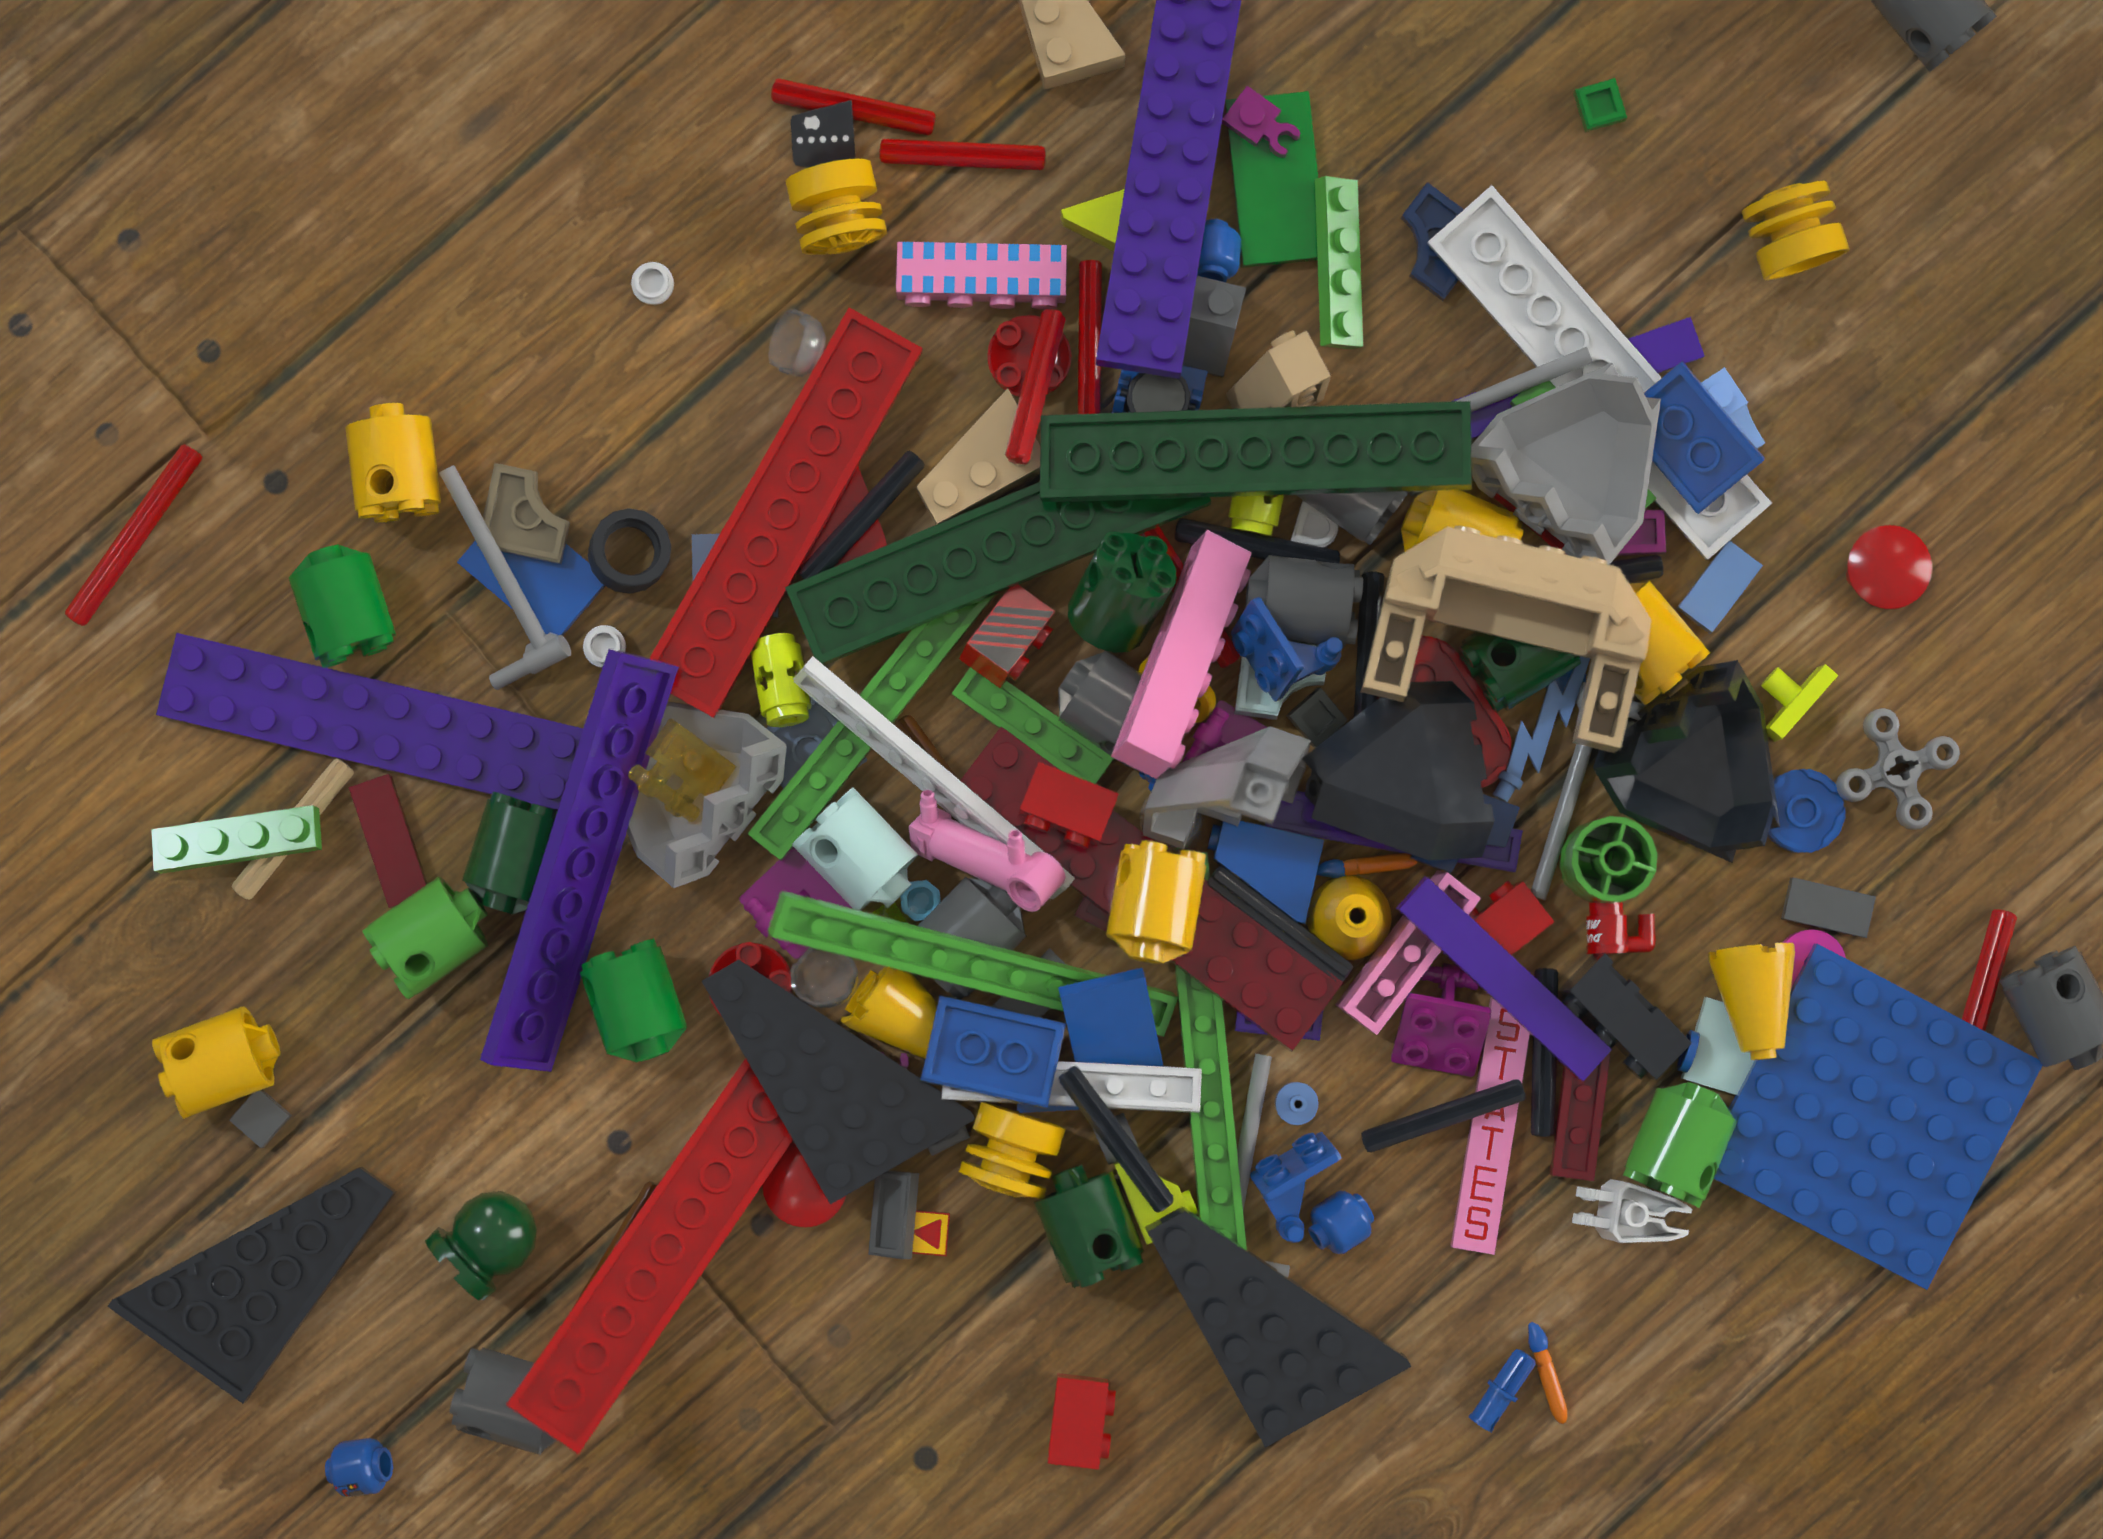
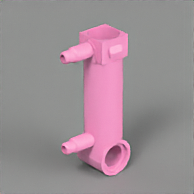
[909,790,1066,912]

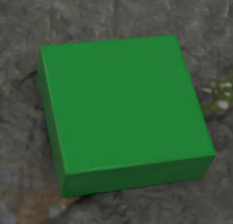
[1573,78,1627,132]

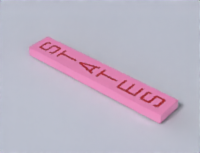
[1451,997,1530,1255]

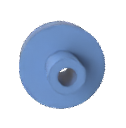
[1275,1082,1318,1125]

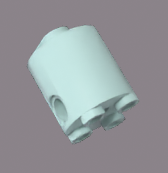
[792,787,918,911]

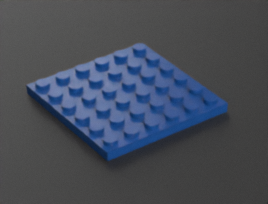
[1714,943,2042,1290]

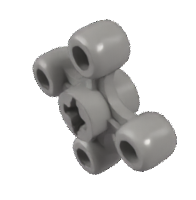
[1836,708,1960,830]

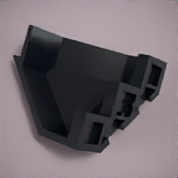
[1593,660,1780,863]
[1302,681,1494,861]

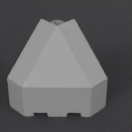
[1471,363,1661,565]
[627,702,786,888]
[1143,727,1311,849]

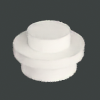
[631,262,674,305]
[583,625,626,668]

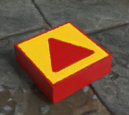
[912,1210,950,1256]

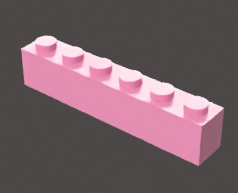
[1111,530,1252,779]

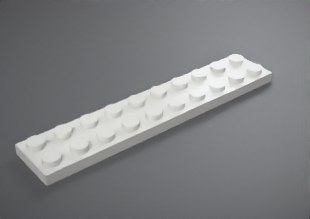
[1427,185,1772,560]

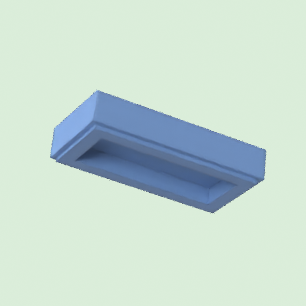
[1676,541,1763,634]

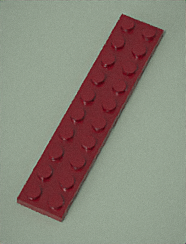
[960,726,1343,1052]

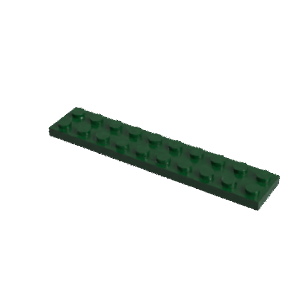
[1040,401,1472,502]
[785,482,1212,666]

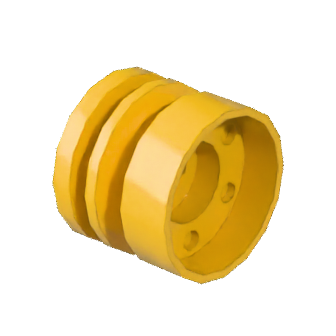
[785,159,887,255]
[1742,180,1850,280]
[959,1102,1066,1199]

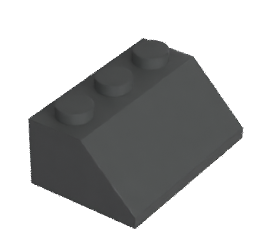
[1182,276,1246,378]

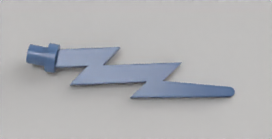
[1493,656,1590,802]

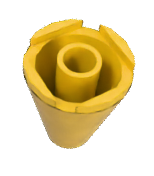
[1307,875,1391,960]
[1708,943,1795,1060]
[841,966,938,1059]

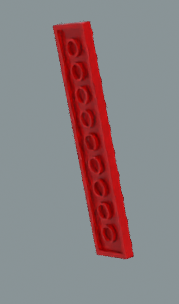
[650,307,923,718]
[506,1058,793,1455]

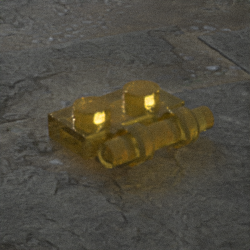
[628,718,737,822]

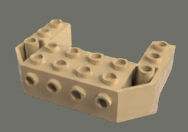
[1361,526,1651,753]

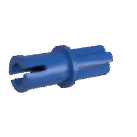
[1468,1349,1535,1433]

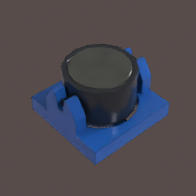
[1112,366,1208,413]

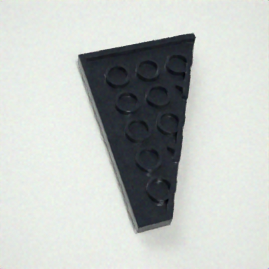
[702,960,975,1205]
[107,1167,397,1404]
[1145,1206,1411,1448]

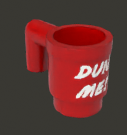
[1586,902,1656,955]

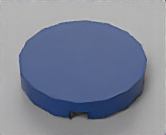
[1767,769,1845,853]

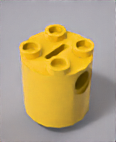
[345,403,441,523]
[1401,490,1524,552]
[1629,580,1710,705]
[1106,841,1206,964]
[152,1007,281,1119]

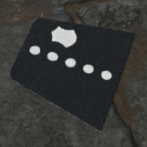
[790,100,856,168]

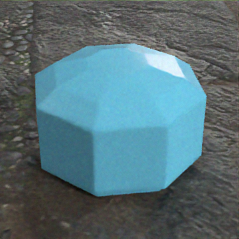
[900,880,941,921]

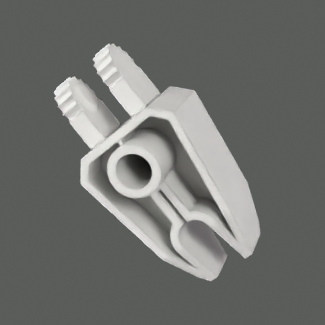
[1572,1179,1692,1243]

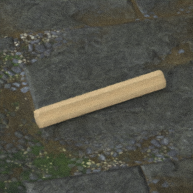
[232,758,354,900]

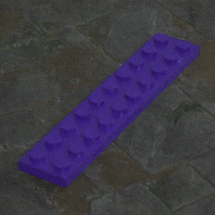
[1095,0,1241,379]
[156,633,583,810]
[480,649,678,1072]

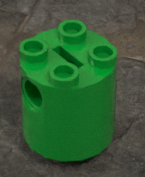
[288,545,396,668]
[580,938,687,1063]

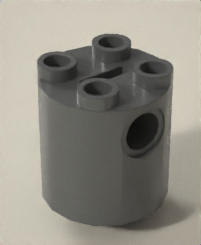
[1871,0,1997,72]
[1296,491,1409,545]
[1245,555,1363,648]
[1058,651,1142,771]
[918,877,1027,1000]
[1999,946,2103,1070]
[449,1348,557,1455]

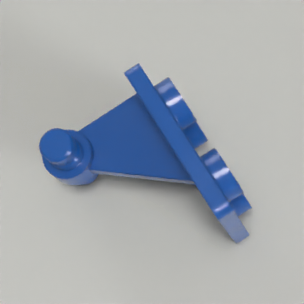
[1231,597,1343,702]
[1250,1132,1342,1243]

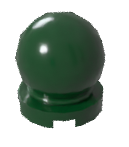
[425,1191,537,1301]

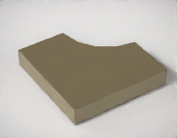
[477,463,570,564]

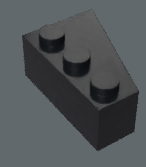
[1558,953,1692,1080]

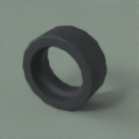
[588,508,671,594]

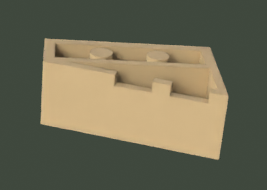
[1018,0,1126,90]
[1225,331,1331,409]
[917,388,1040,525]

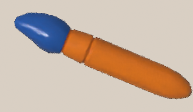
[1316,853,1418,878]
[1528,1322,1568,1424]

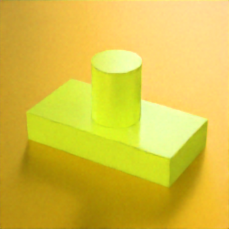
[1761,664,1838,742]

